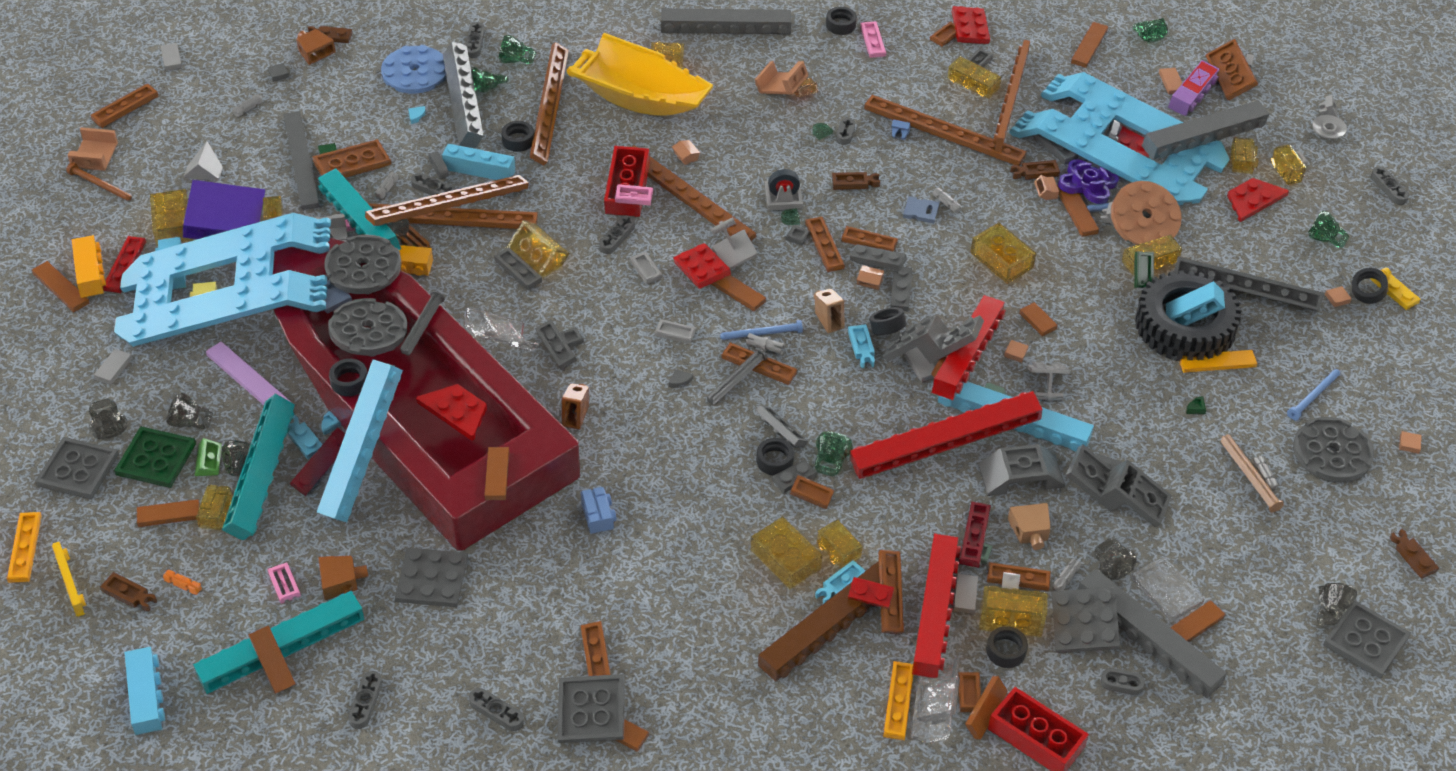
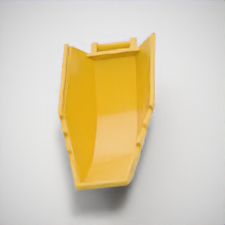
[567,33,713,115]

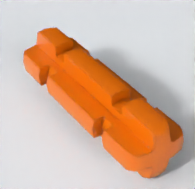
[163,570,202,595]

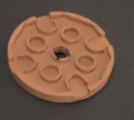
[1111,181,1181,249]

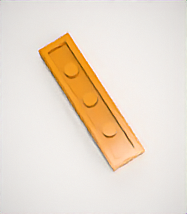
[1179,350,1257,373]
[7,512,42,583]
[883,661,913,740]

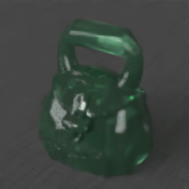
[1132,18,1168,43]
[498,35,536,64]
[471,67,509,93]
[1308,210,1349,247]
[815,431,853,477]

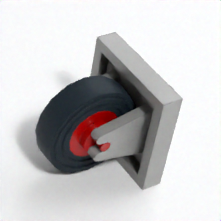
[764,169,803,211]

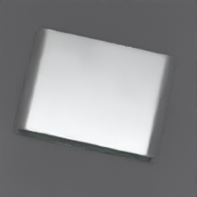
[1001,572,1020,598]

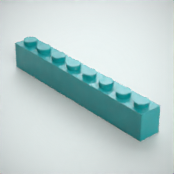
[318,168,401,250]
[222,393,295,540]
[193,591,365,694]

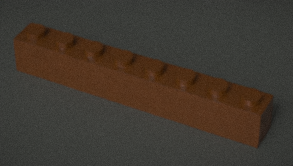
[758,561,880,682]

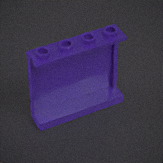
[183,180,265,239]

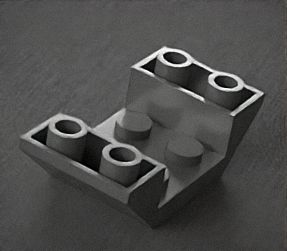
[978,444,1065,496]

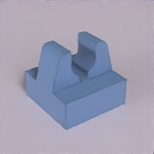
[892,119,911,140]

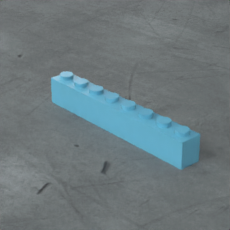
[317,360,403,523]
[938,382,1094,451]

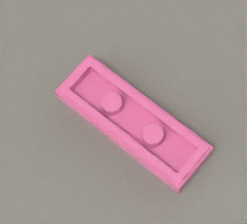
[860,21,886,58]

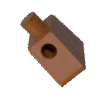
[296,29,336,65]
[562,383,589,430]
[318,556,368,600]

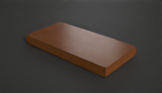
[1205,39,1259,100]
[312,139,391,178]

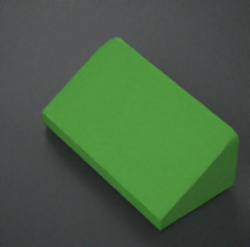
[195,438,222,476]

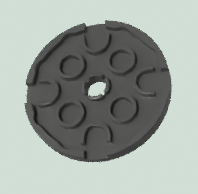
[325,235,401,294]
[328,298,407,357]
[1293,417,1374,482]

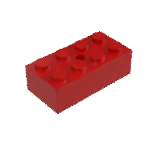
[604,146,650,217]
[988,687,1089,771]

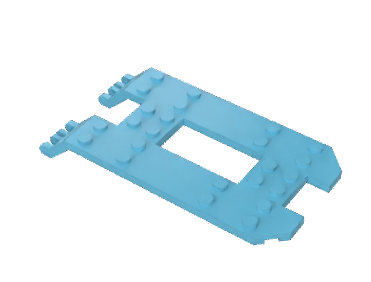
[1009,72,1230,205]
[114,213,331,347]

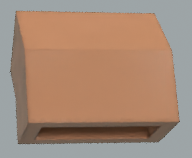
[672,140,700,165]
[1034,175,1059,200]
[857,265,884,290]

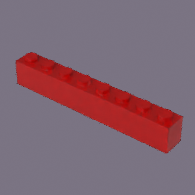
[931,295,1006,400]
[912,533,961,679]

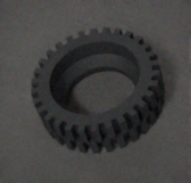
[1135,271,1242,361]

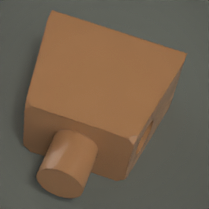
[813,289,845,333]
[1008,503,1050,550]

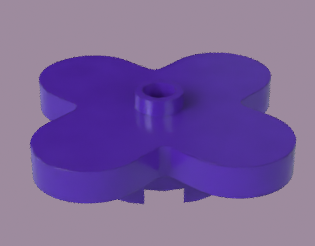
[1058,159,1119,204]

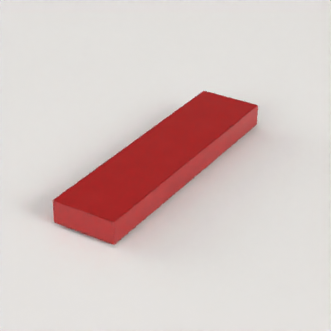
[103,236,146,293]

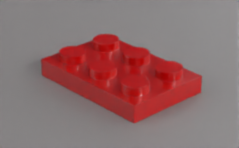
[951,6,990,44]
[673,243,731,289]

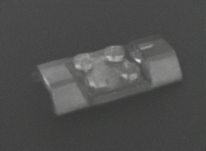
[464,307,540,351]
[910,656,960,744]

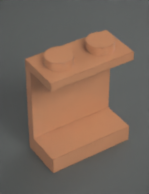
[754,61,809,94]
[67,127,118,171]

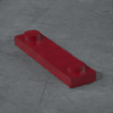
[290,427,346,496]
[959,501,991,568]

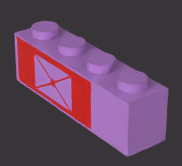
[1168,60,1219,116]

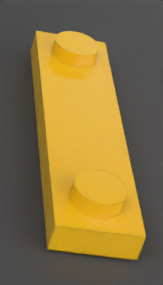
[52,541,87,617]

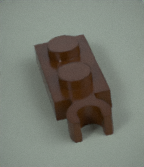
[306,26,353,43]
[1010,160,1060,180]
[832,172,880,190]
[1390,529,1439,579]
[100,572,157,612]

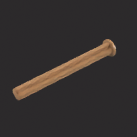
[1221,434,1284,513]

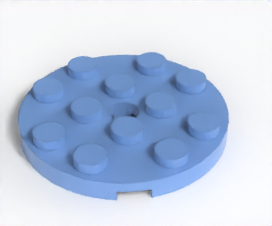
[381,45,447,94]

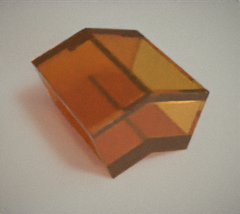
[794,78,818,97]

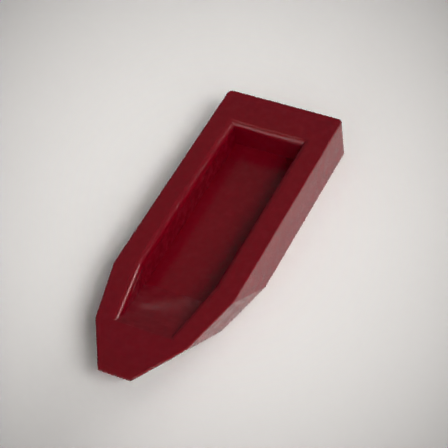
[273,238,581,551]

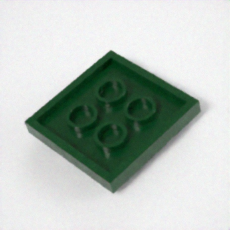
[114,426,196,488]

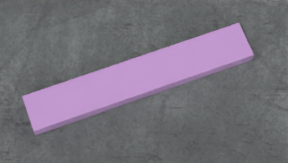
[206,342,291,405]

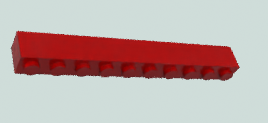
[850,391,1043,479]

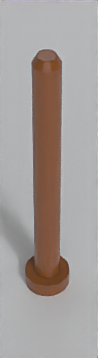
[66,162,132,201]

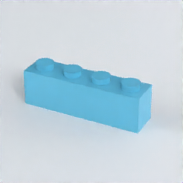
[442,144,515,180]
[124,647,165,735]

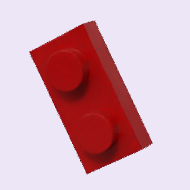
[848,577,894,609]

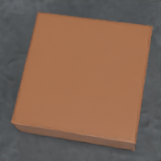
[1325,286,1351,307]
[1004,340,1029,363]
[1399,431,1422,454]

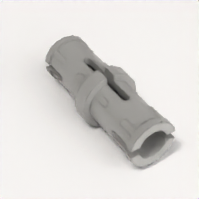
[746,333,785,355]

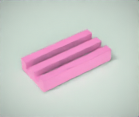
[615,184,653,206]
[267,562,301,604]

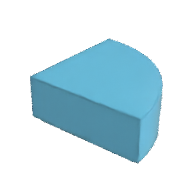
[408,106,426,124]
[321,411,341,435]

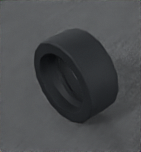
[826,6,857,35]
[501,121,534,152]
[1352,267,1388,304]
[869,307,907,335]
[329,359,367,396]
[756,438,794,476]
[986,626,1028,668]

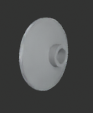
[1312,115,1347,139]

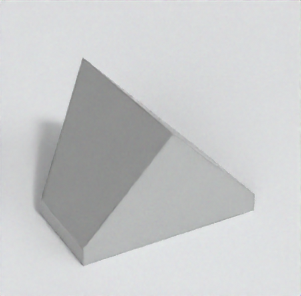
[184,141,223,180]

